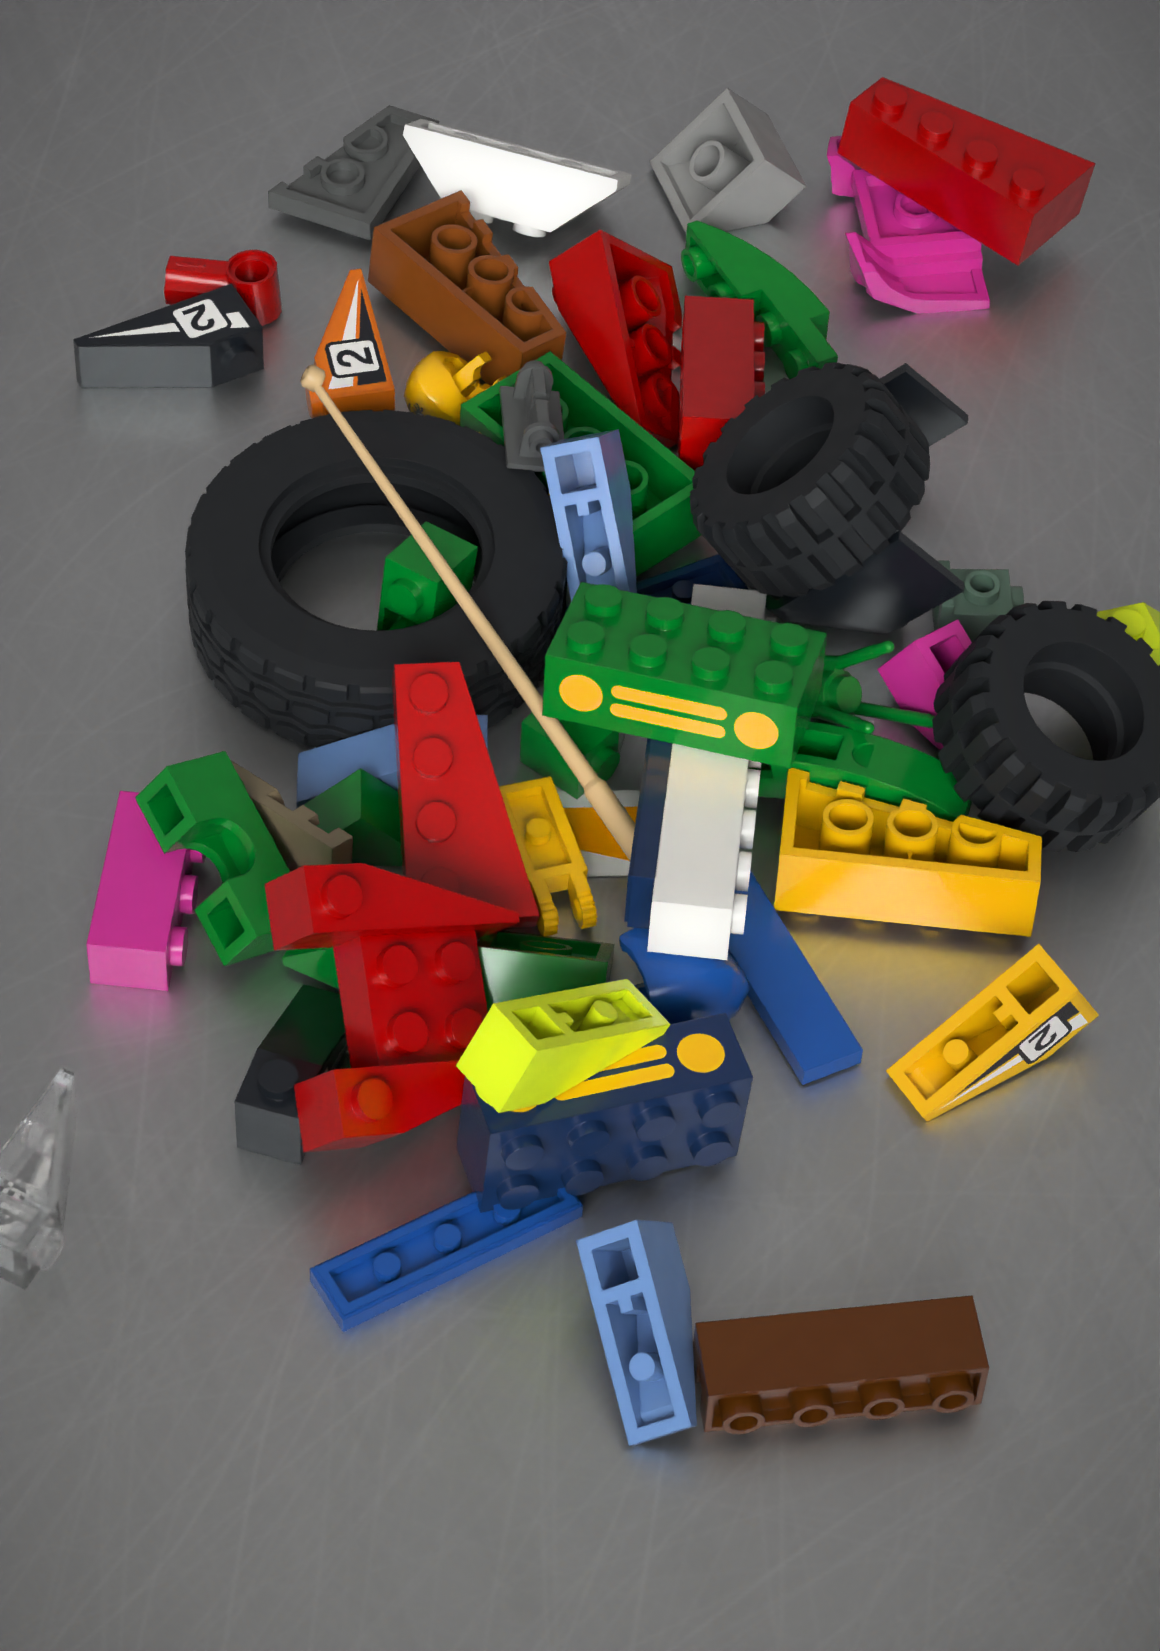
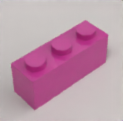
[86,791,206,991]

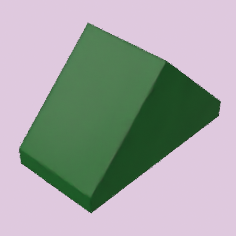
[304,768,402,866]

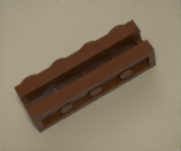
[693,1295,989,1434]

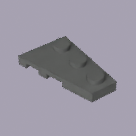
[268,105,439,240]

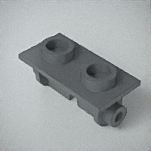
[499,360,564,472]

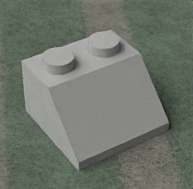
[649,88,807,233]

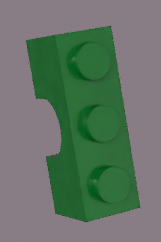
[135,751,290,966]

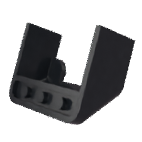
[765,363,968,634]

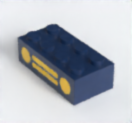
[456,1013,753,1213]

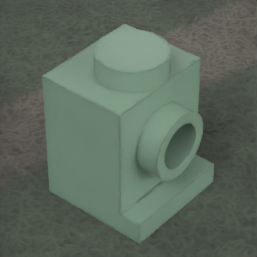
[932,560,1024,642]

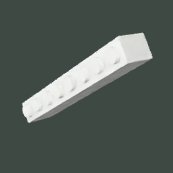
[647,584,776,960]

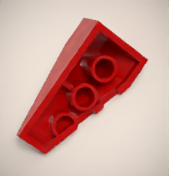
[549,229,682,448]

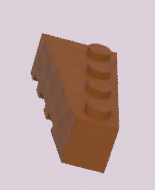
[368,190,567,385]

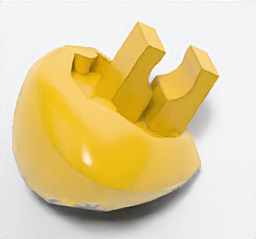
[404,351,506,426]

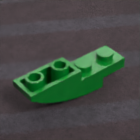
[681,221,838,380]
[748,722,972,822]

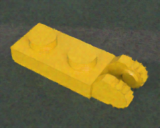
[499,776,597,936]

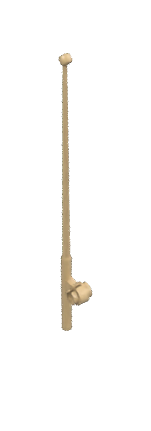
[300,364,635,860]

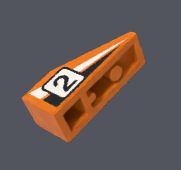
[305,268,395,418]

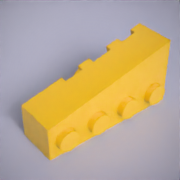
[774,768,1042,937]

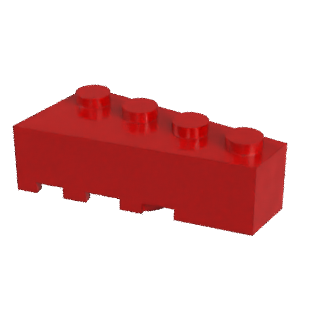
[838,77,1096,266]
[678,296,765,471]
[392,662,540,929]

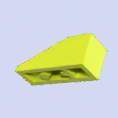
[456,979,670,1113]

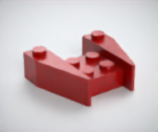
[264,863,520,1152]

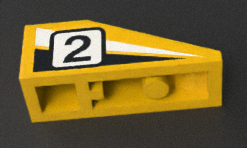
[886,944,1099,1122]

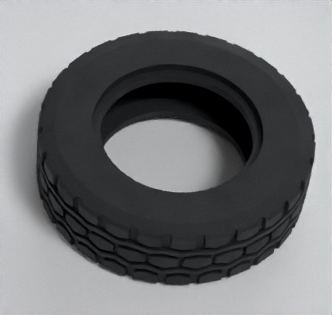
[185,410,568,748]

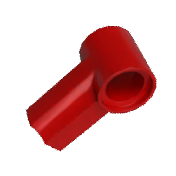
[164,249,282,326]

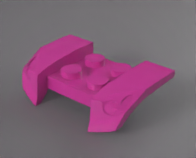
[827,136,990,314]

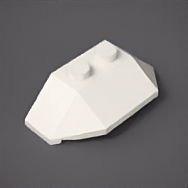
[403,119,632,237]

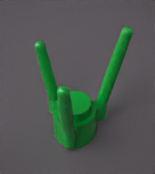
[811,640,935,734]

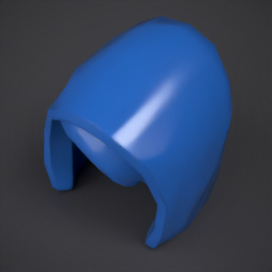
[619,928,750,1024]

